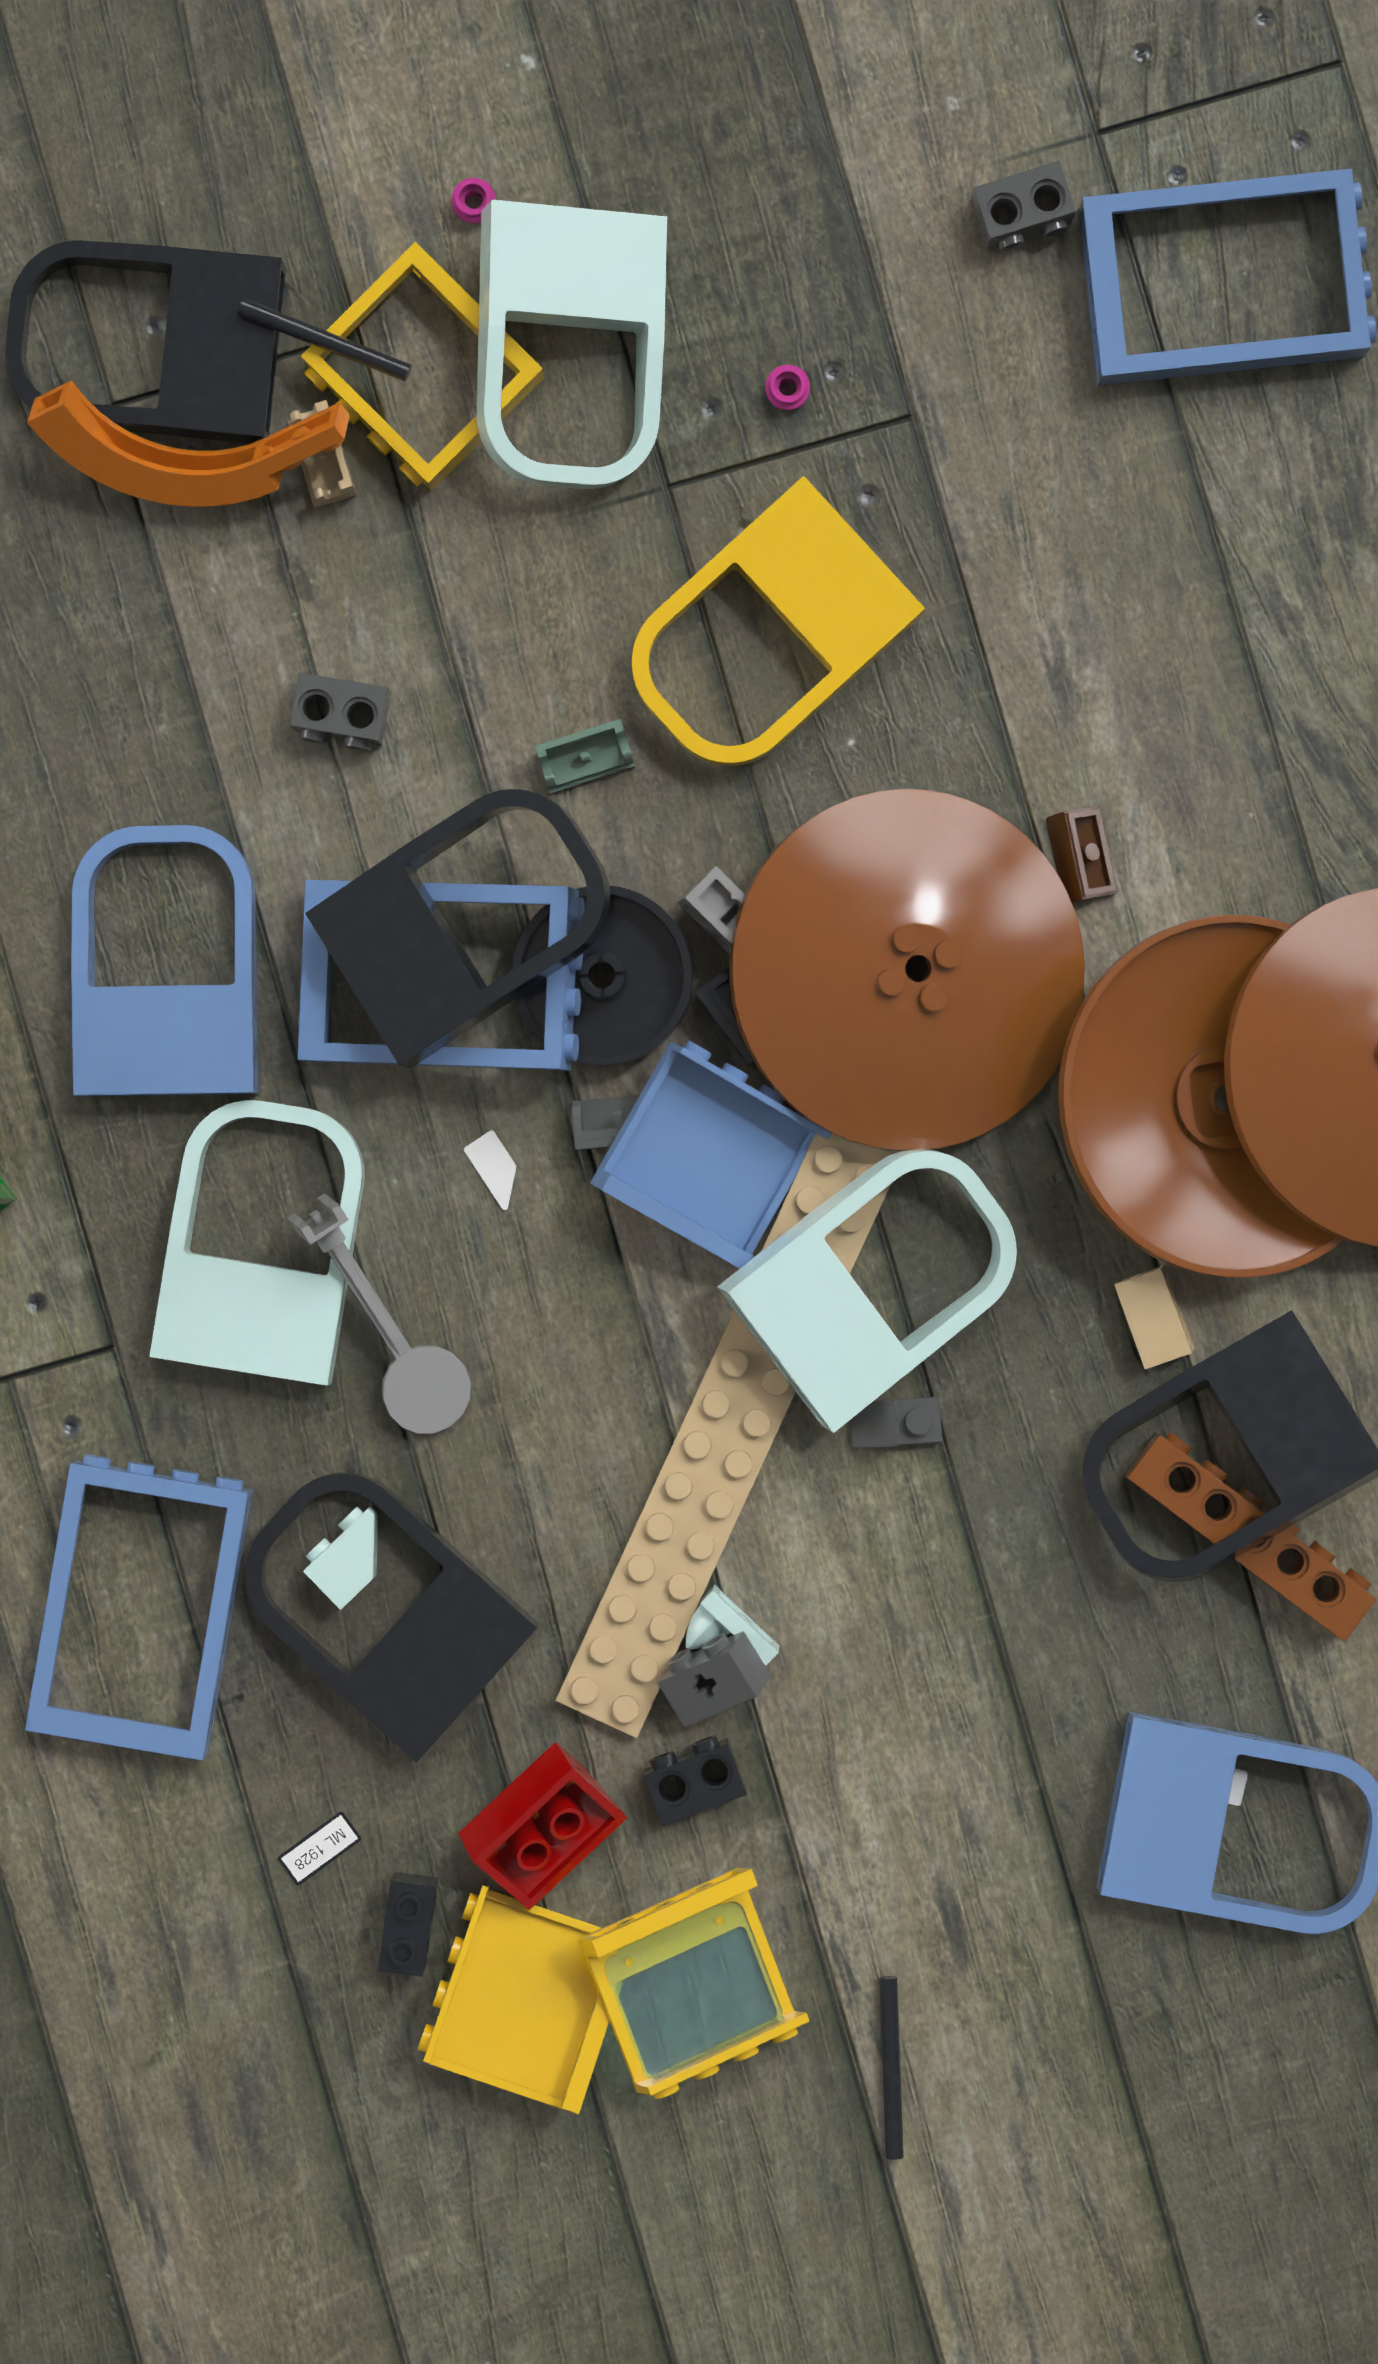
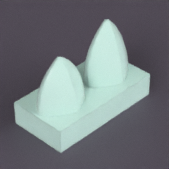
[686,1584,780,1665]

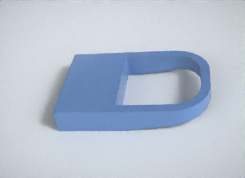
[71,825,259,1097]
[1096,1711,1378,1934]

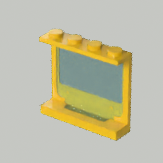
[578,1868,810,2099]

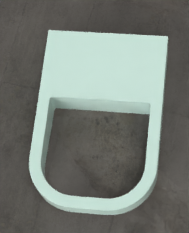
[477,200,667,489]
[149,1100,365,1386]
[717,1149,1017,1433]

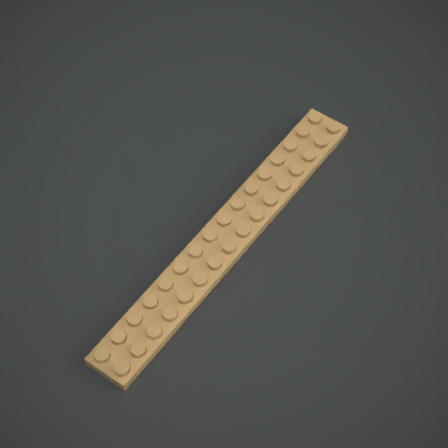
[555,1134,903,1738]

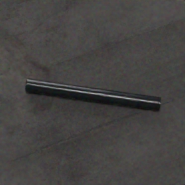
[237,298,412,382]
[879,1976,904,2160]

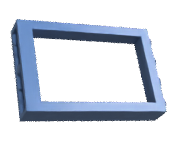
[1079,169,1377,386]
[298,880,585,1071]
[25,1454,253,1761]

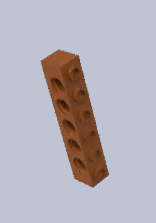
[1123,1432,1377,1642]

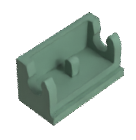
[535,719,635,794]

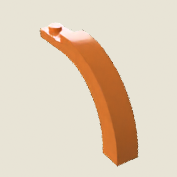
[27,380,350,507]

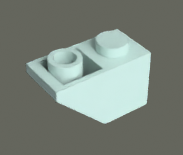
[303,1505,378,1610]

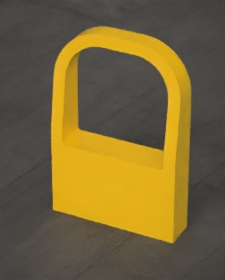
[632,476,925,766]

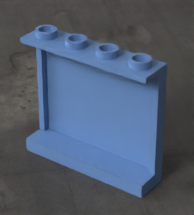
[590,1041,831,1268]

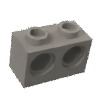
[677,866,745,955]

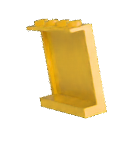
[417,1885,623,2114]

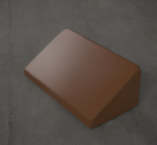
[1046,806,1118,903]

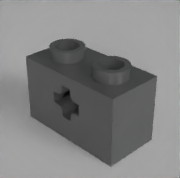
[657,1631,771,1727]

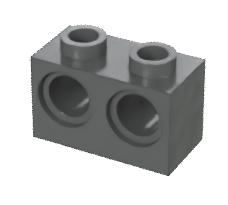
[971,160,1076,251]
[290,672,391,751]

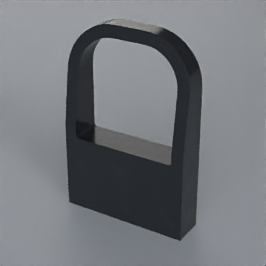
[5,240,286,444]
[305,789,610,1068]
[1082,1310,1378,1582]
[245,1472,539,1763]

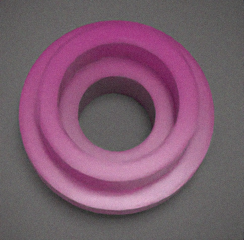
[451,178,496,224]
[765,365,810,411]

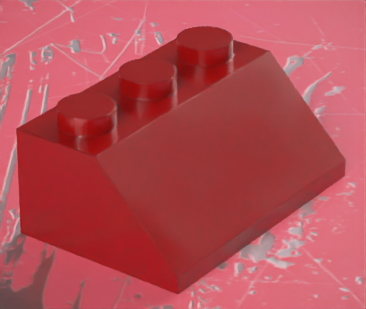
[458,1742,627,1910]

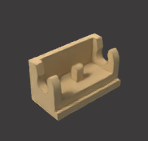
[288,400,357,508]
[1114,1265,1195,1369]

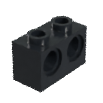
[643,1735,747,1826]
[378,1872,439,1977]

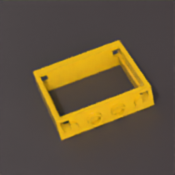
[301,242,545,491]

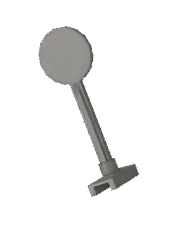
[287,1193,471,1434]

